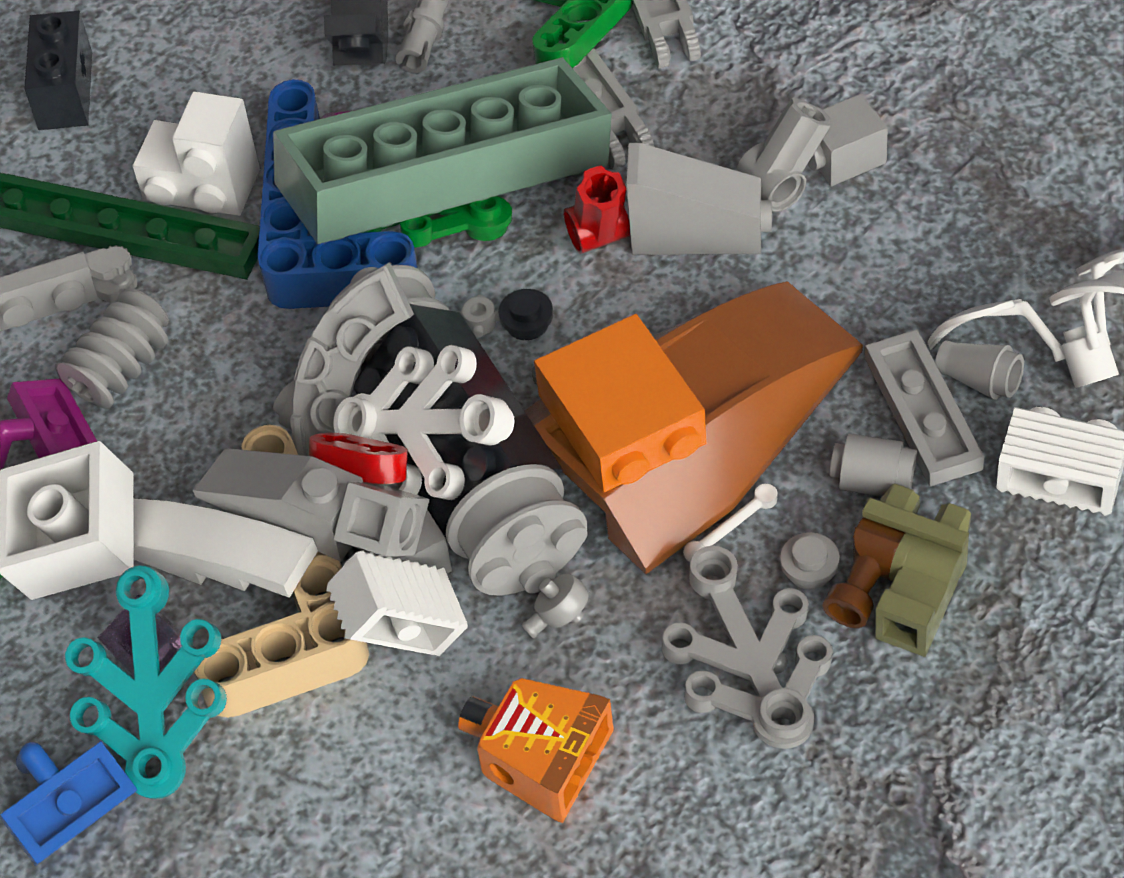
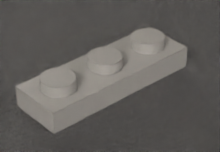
[865,329,984,487]

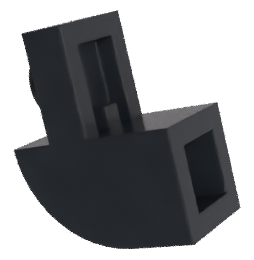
[324,0,388,66]

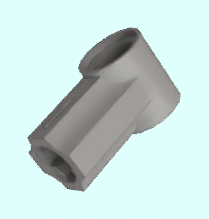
[737,98,831,212]

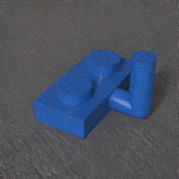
[0,741,138,866]

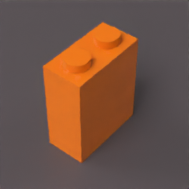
[534,313,707,493]

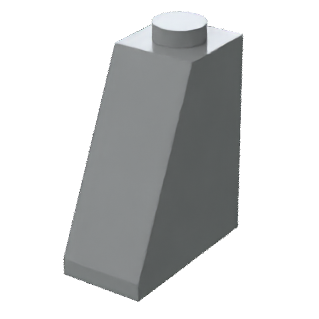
[626,143,772,255]

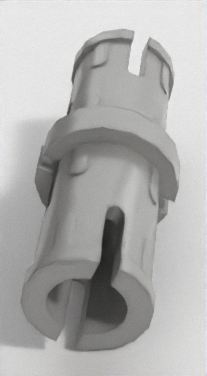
[395,0,449,73]

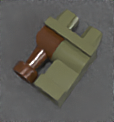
[822,483,971,657]

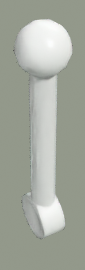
[683,484,778,562]

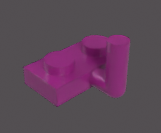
[0,378,97,470]

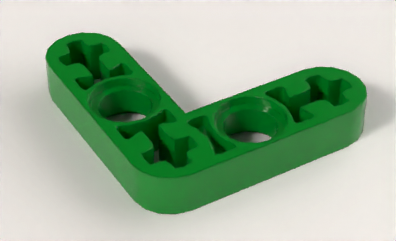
[532,0,633,68]

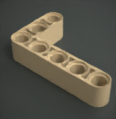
[195,425,369,718]

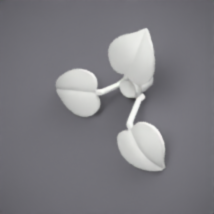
[928,248,1124,388]

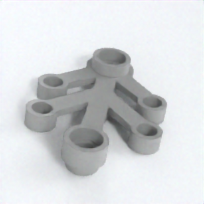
[662,546,833,749]

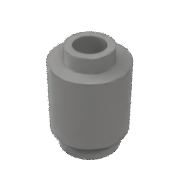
[830,433,917,497]

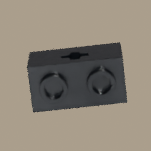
[24,10,92,130]

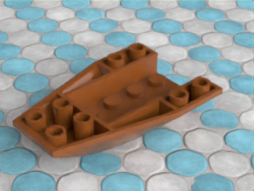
[524,281,863,574]

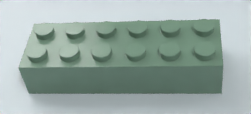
[273,57,612,244]

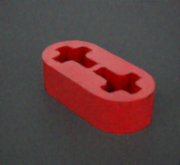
[309,433,408,484]

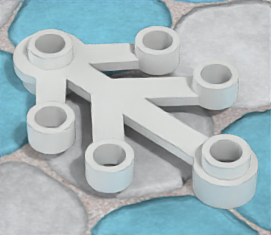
[334,345,514,500]

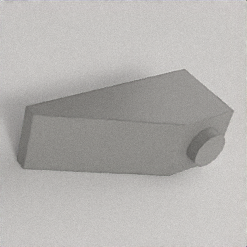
[193,448,363,562]

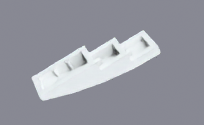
[133,498,318,598]

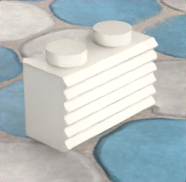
[996,407,1124,516]
[326,550,468,656]

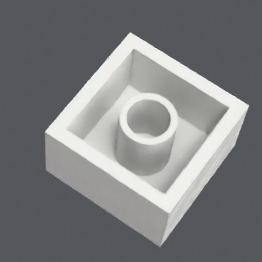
[0,441,134,600]

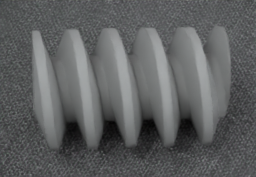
[55,288,169,409]

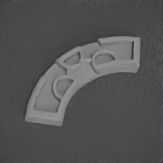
[291,262,414,456]

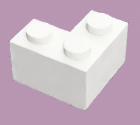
[133,92,260,216]

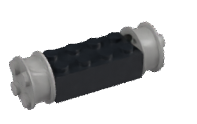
[326,265,588,596]

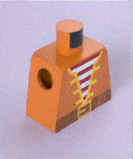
[458,678,614,823]

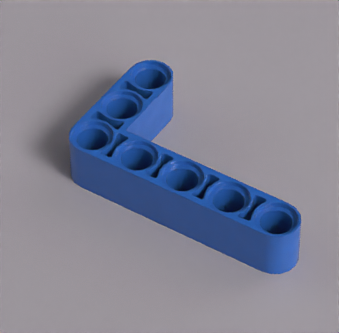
[258,79,418,309]

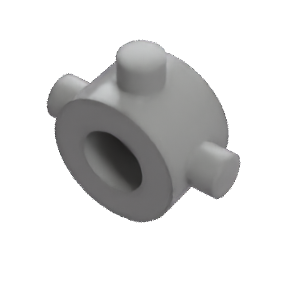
[457,295,500,338]

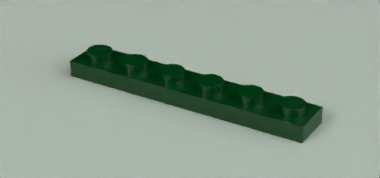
[0,172,260,280]

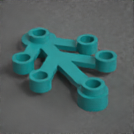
[65,566,227,799]

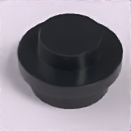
[498,289,553,340]

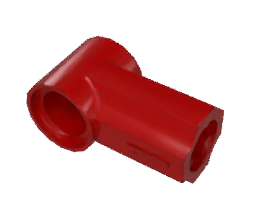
[563,165,631,254]

